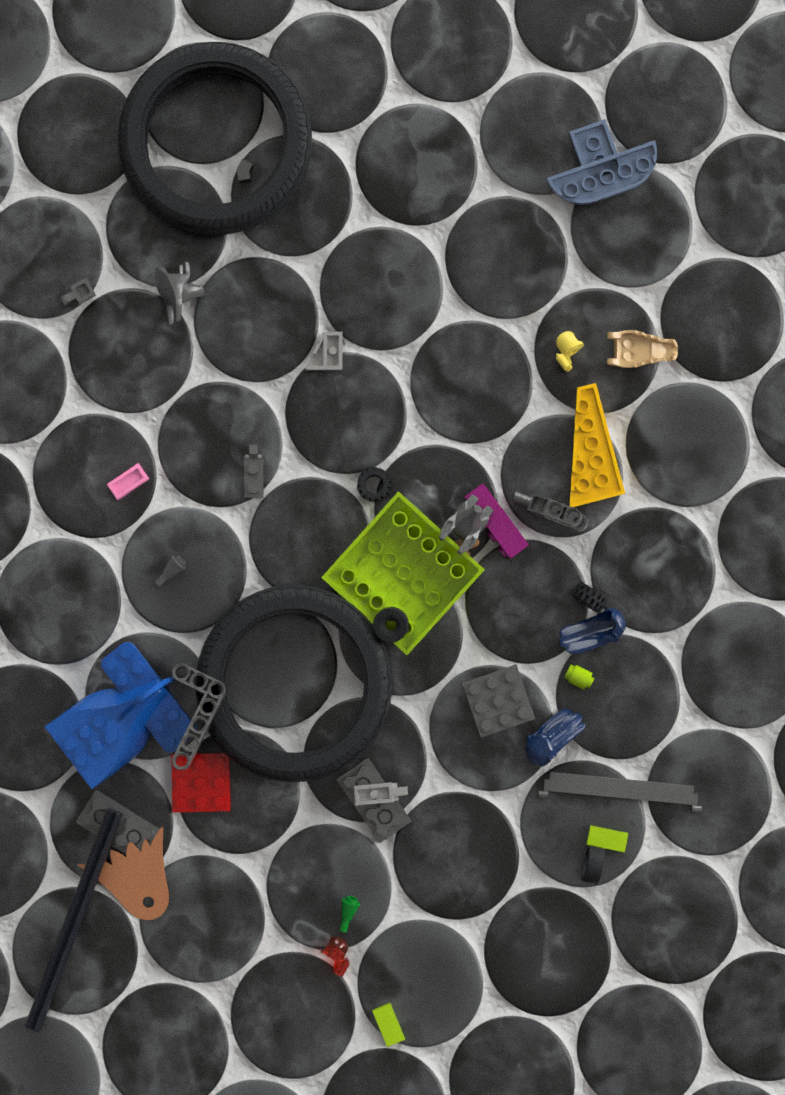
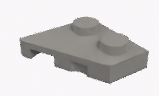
[306,332,343,371]

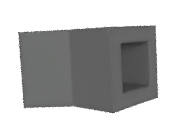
[237,159,253,183]

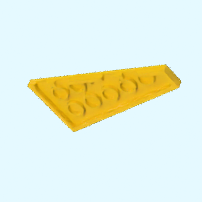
[569,383,625,507]

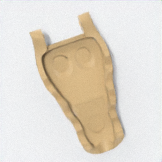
[607,330,678,368]

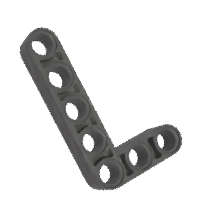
[172,664,226,771]

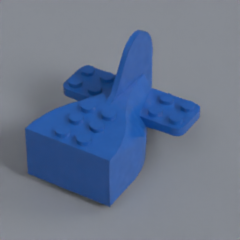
[45,642,197,789]

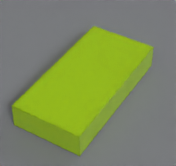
[586,825,629,852]
[372,1003,405,1047]

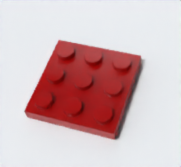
[171,753,231,812]

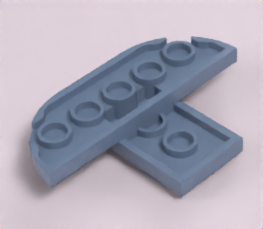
[546,119,657,205]

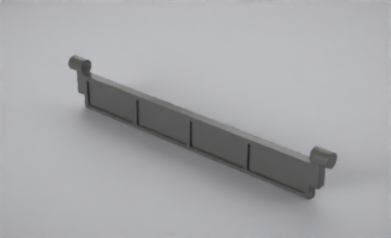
[538,772,702,814]

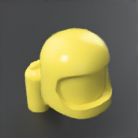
[556,331,584,372]

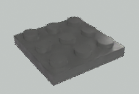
[462,664,535,738]

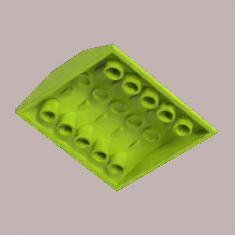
[321,491,485,655]

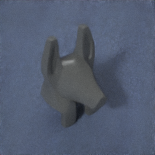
[155,262,205,325]
[439,495,494,555]

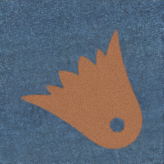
[77,826,169,920]

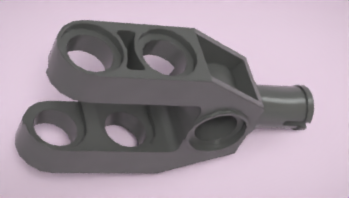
[513,492,589,532]

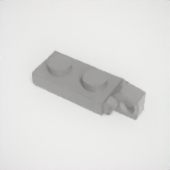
[353,782,408,806]

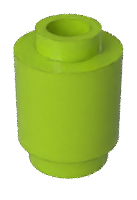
[564,664,594,690]

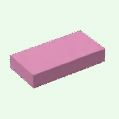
[107,463,149,500]

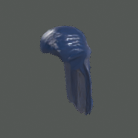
[559,608,626,654]
[525,708,585,767]

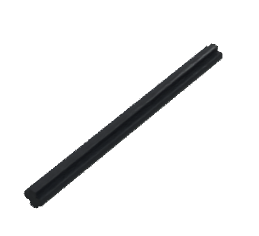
[24,808,123,1032]

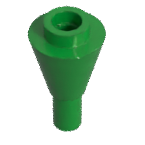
[339,896,360,932]

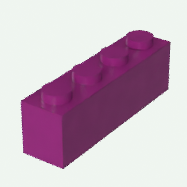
[464,483,529,559]

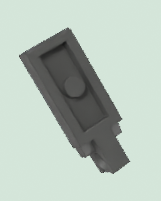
[244,445,264,498]

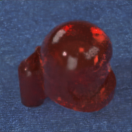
[321,936,349,977]

